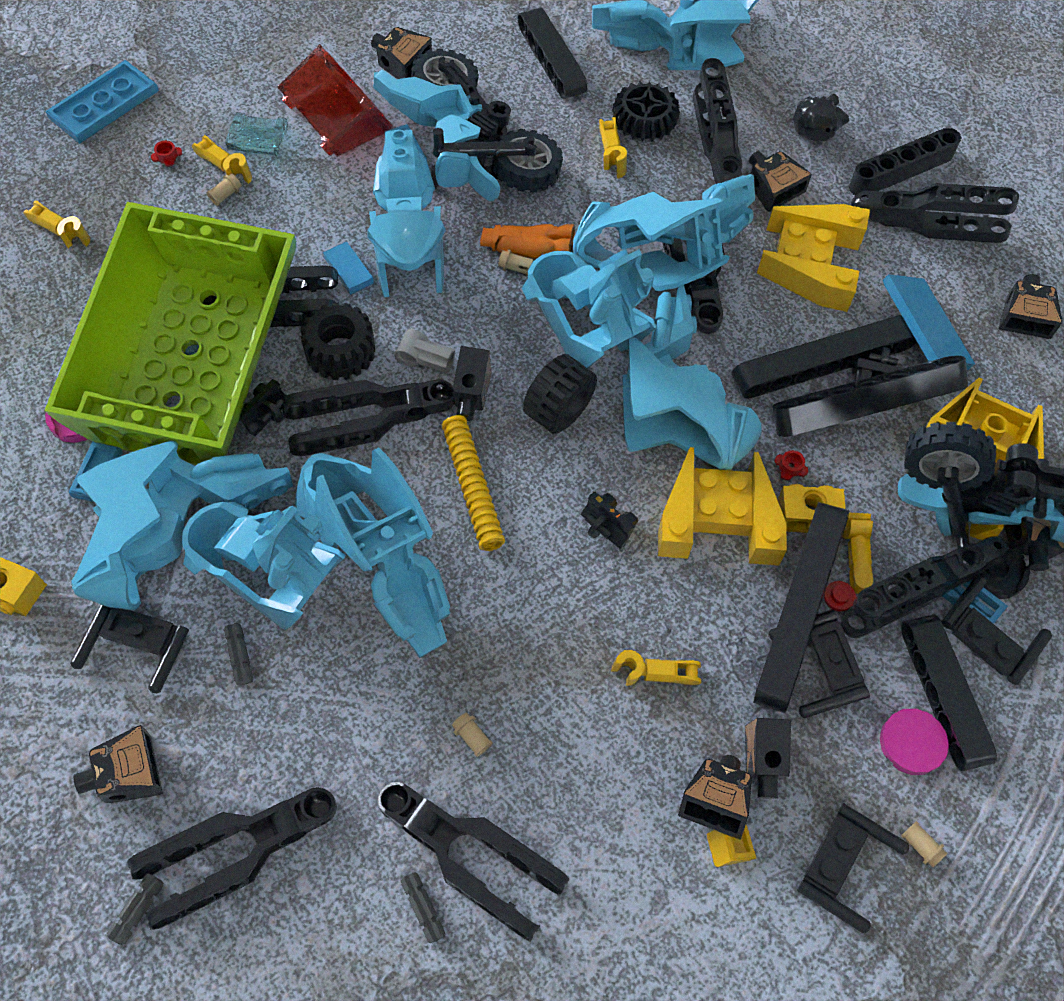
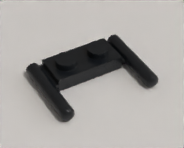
[941,575,1052,685]
[70,604,189,694]
[769,609,870,718]
[797,803,909,933]

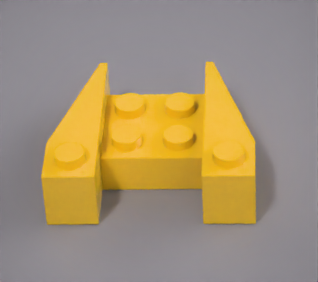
[757,204,870,312]
[926,378,1044,463]
[658,447,787,566]

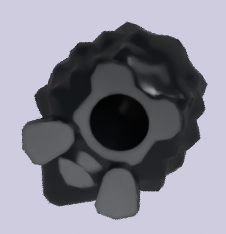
[793,94,850,142]

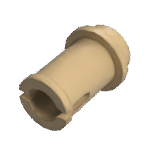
[206,174,242,206]
[498,249,534,276]
[452,713,493,757]
[901,821,948,867]

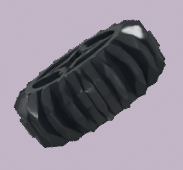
[612,81,680,142]

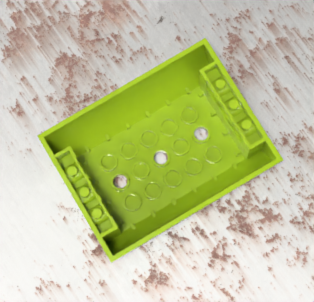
[44,201,296,465]

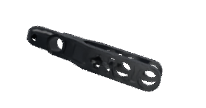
[693,58,742,184]
[850,183,1019,243]
[663,238,725,334]
[203,265,338,327]
[282,379,455,456]
[841,536,1009,638]
[378,782,570,942]
[127,787,337,930]

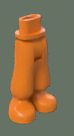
[480,224,575,260]

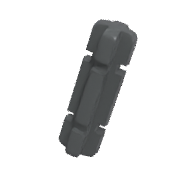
[224,623,253,686]
[401,872,445,944]
[107,874,164,945]

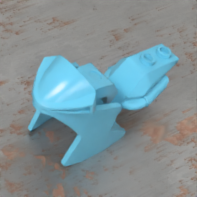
[592,0,759,70]
[367,130,446,297]
[573,174,755,291]
[522,249,657,369]
[622,285,762,470]
[71,441,293,611]
[295,448,450,658]
[182,502,346,630]

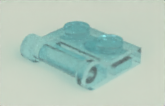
[225,112,288,156]

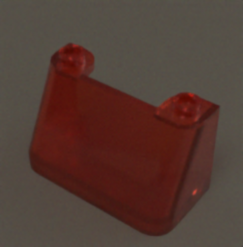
[277,44,393,157]

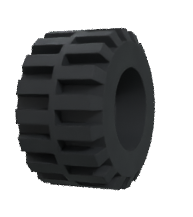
[300,302,376,381]
[523,354,597,434]

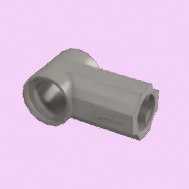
[394,329,455,373]

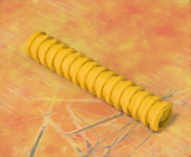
[441,415,505,551]

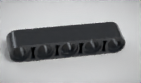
[517,7,588,99]
[849,128,962,197]
[901,614,997,771]

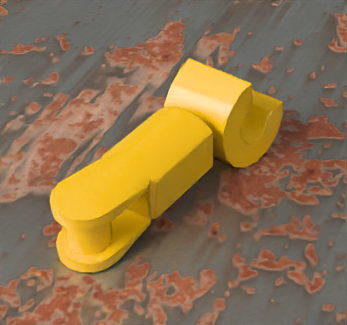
[599,117,627,179]
[192,135,252,184]
[23,200,90,249]
[842,512,873,594]
[611,650,701,686]

